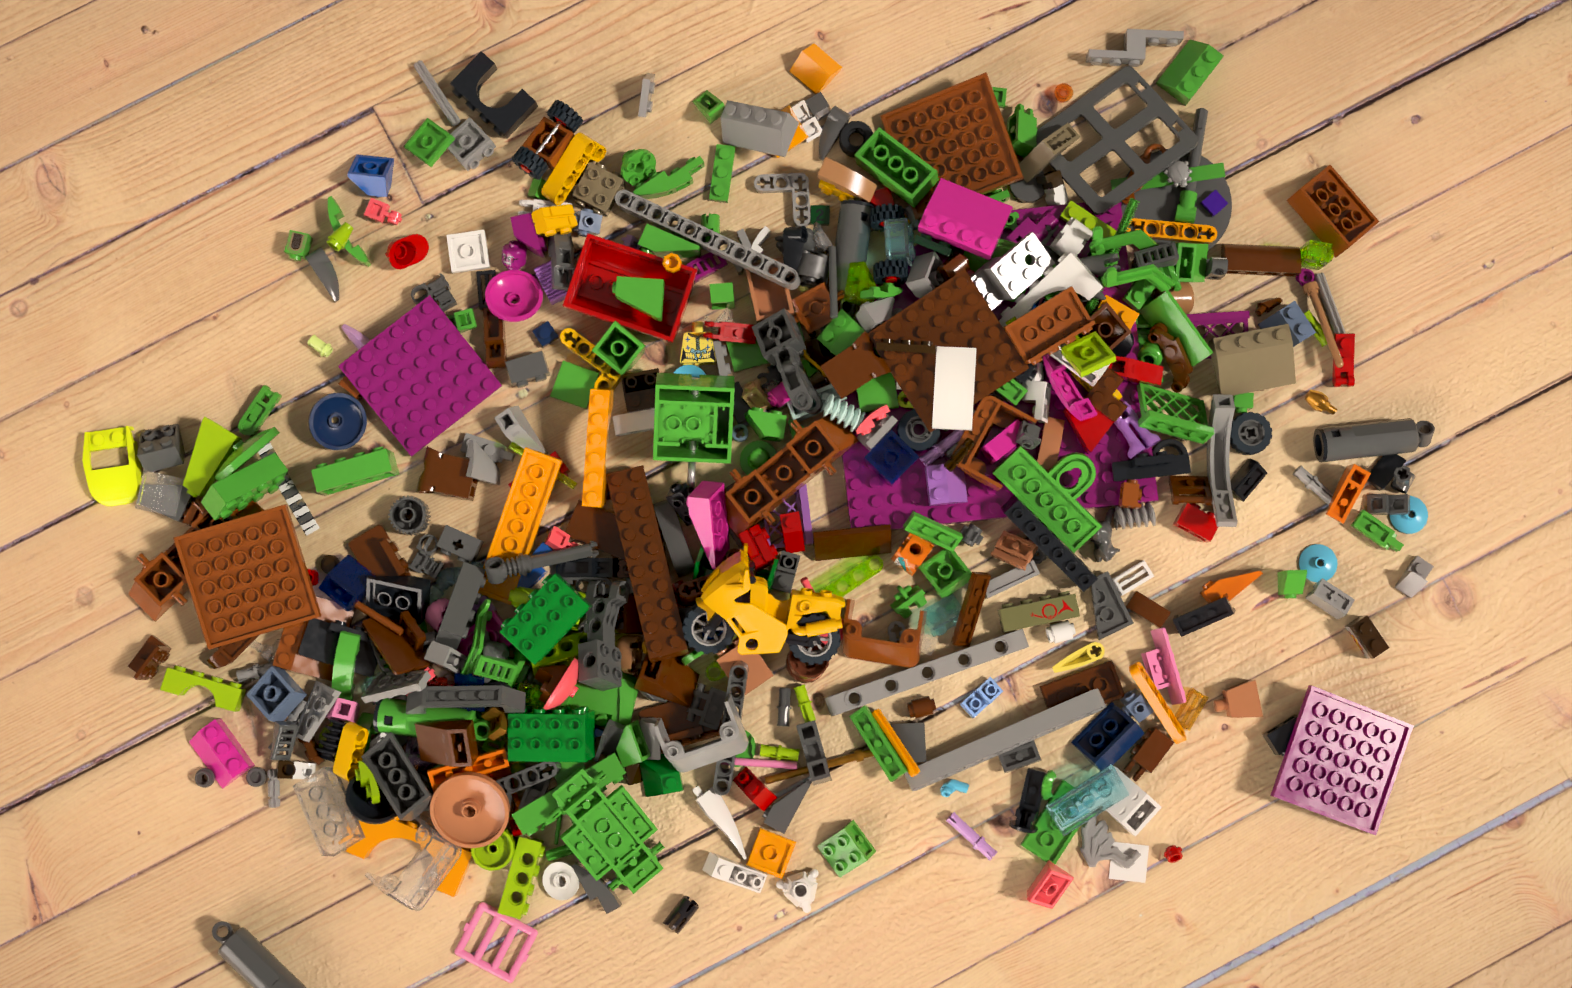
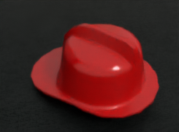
[385,234,429,270]

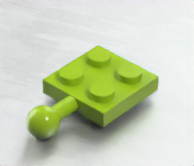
[1061,331,1116,378]

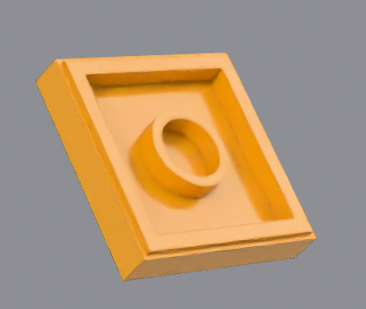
[746,828,796,879]

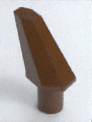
[1255,297,1283,316]

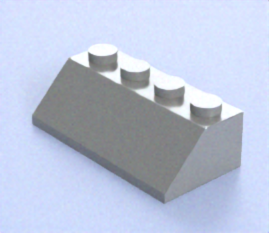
[721,100,799,157]

